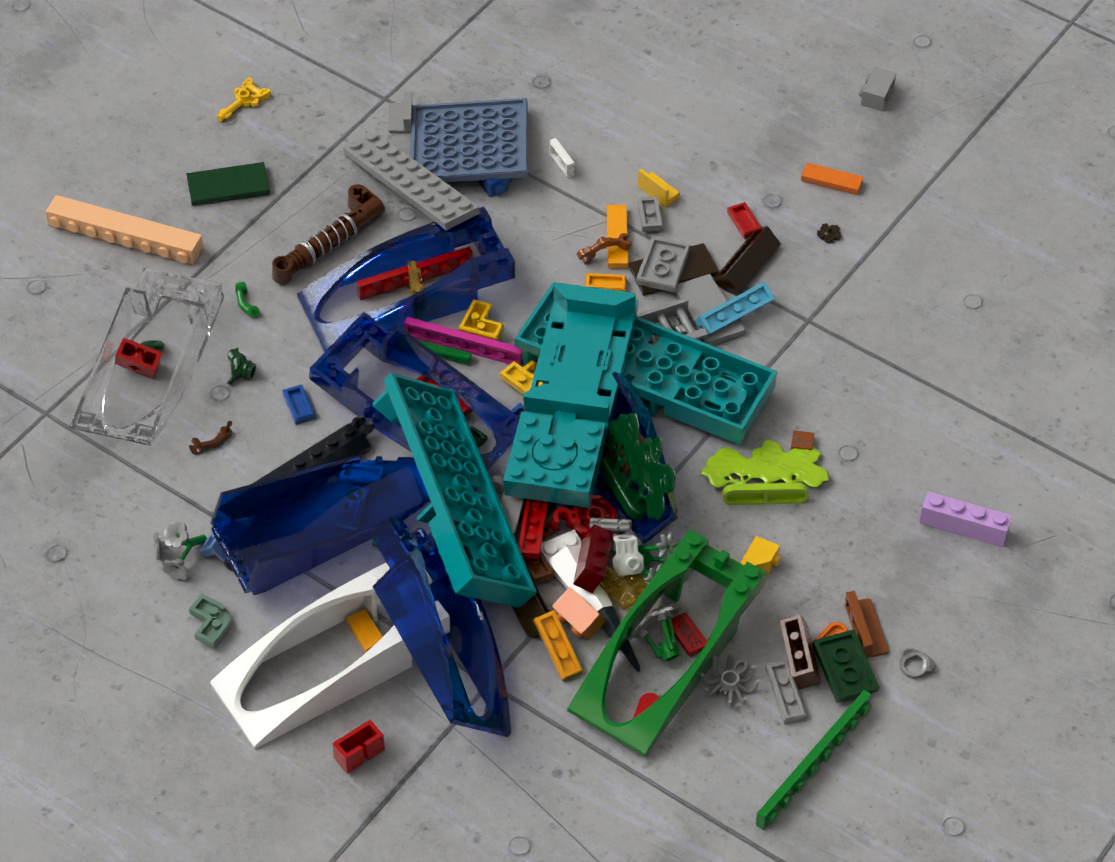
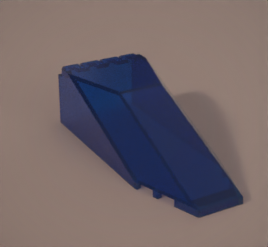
[210,456,431,596]

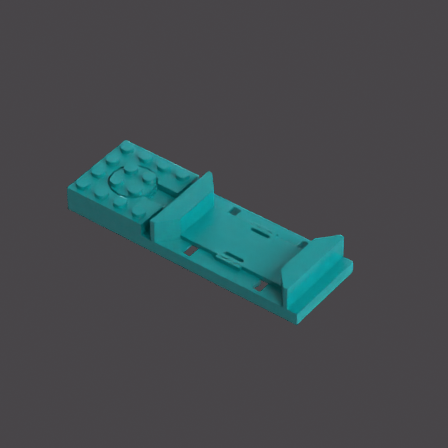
[503,282,639,508]
[514,283,777,445]
[372,372,537,608]

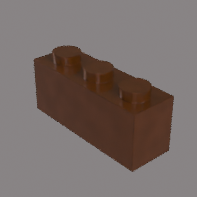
[780,614,821,690]

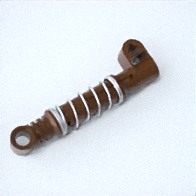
[272,184,385,284]

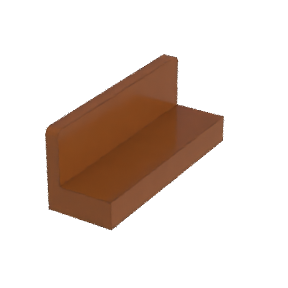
[844,591,889,658]

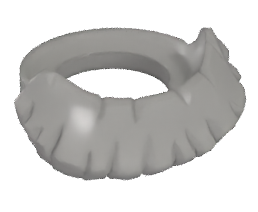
[899,648,935,678]

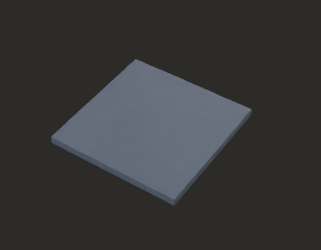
[410,98,528,182]

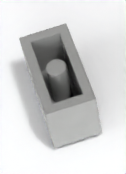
[859,67,896,111]

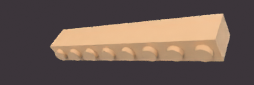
[46,195,203,265]

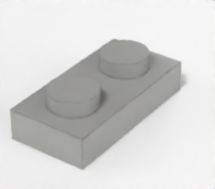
[637,196,662,232]

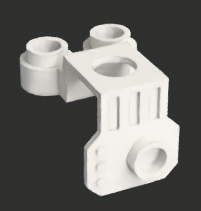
[610,530,644,576]

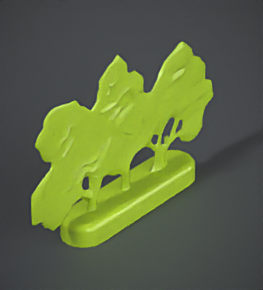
[700,439,829,505]

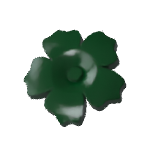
[141,340,165,349]

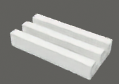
[549,138,574,178]

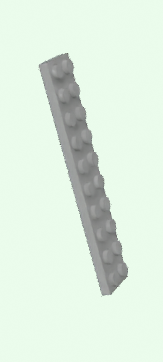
[343,132,480,230]

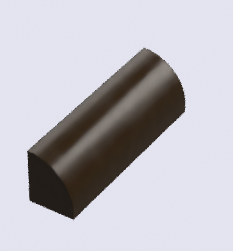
[713,226,781,294]
[511,585,550,638]

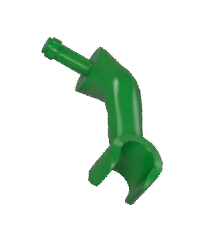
[235,282,260,317]

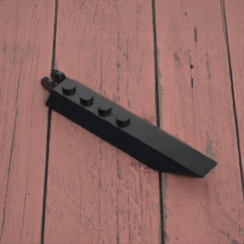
[217,415,375,518]

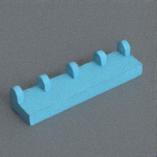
[695,281,775,336]

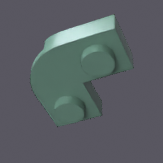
[189,594,230,649]

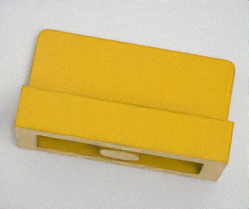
[638,169,680,208]

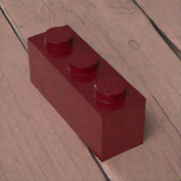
[573,524,613,593]

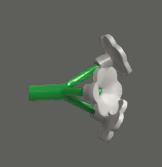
[154,521,207,580]

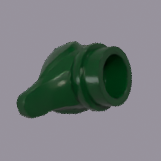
[227,347,256,385]

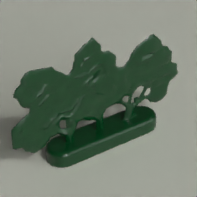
[599,413,676,521]

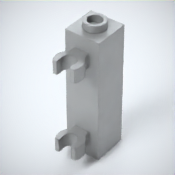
[492,475,526,540]

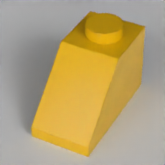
[740,536,781,575]

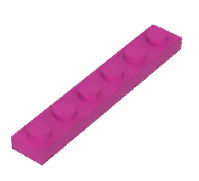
[404,317,523,366]

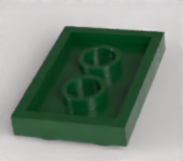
[812,629,880,703]

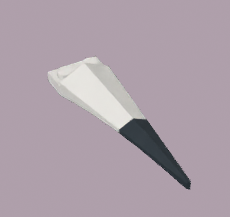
[541,529,640,672]

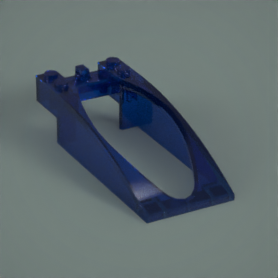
[297,207,515,354]
[309,312,520,472]
[371,518,511,737]

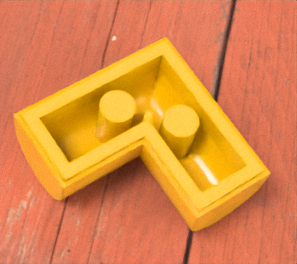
[458,299,504,342]

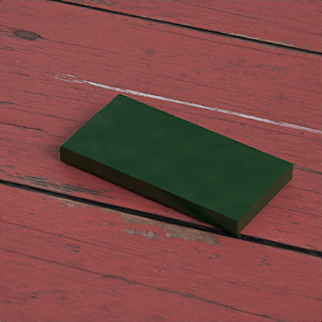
[186,162,270,206]

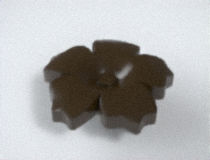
[817,223,841,243]

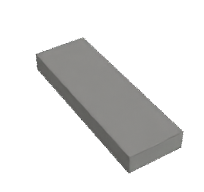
[766,661,807,724]

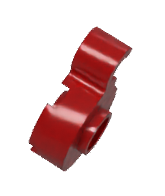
[550,495,616,538]

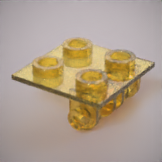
[599,566,648,609]

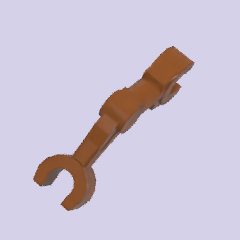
[576,233,632,264]

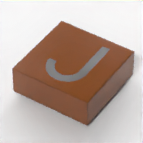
[791,430,814,450]

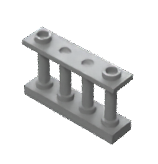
[637,298,708,345]

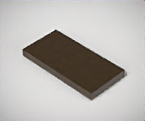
[629,243,719,296]

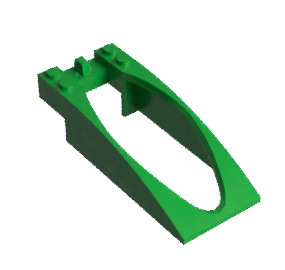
[567,529,766,757]

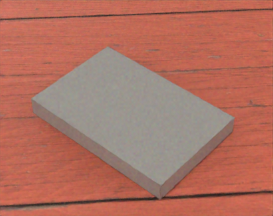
[636,237,691,293]

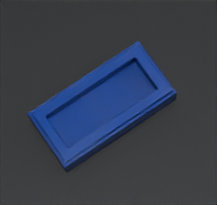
[282,384,316,425]

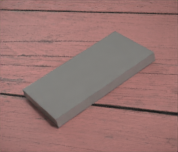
[675,274,745,345]

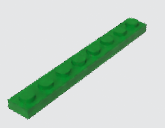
[756,690,872,830]

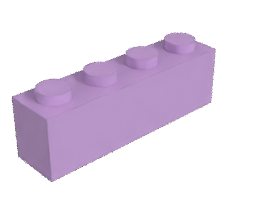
[919,491,1012,547]

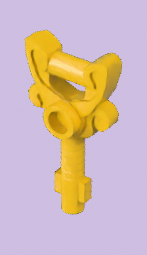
[216,77,271,122]

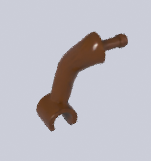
[189,421,232,455]

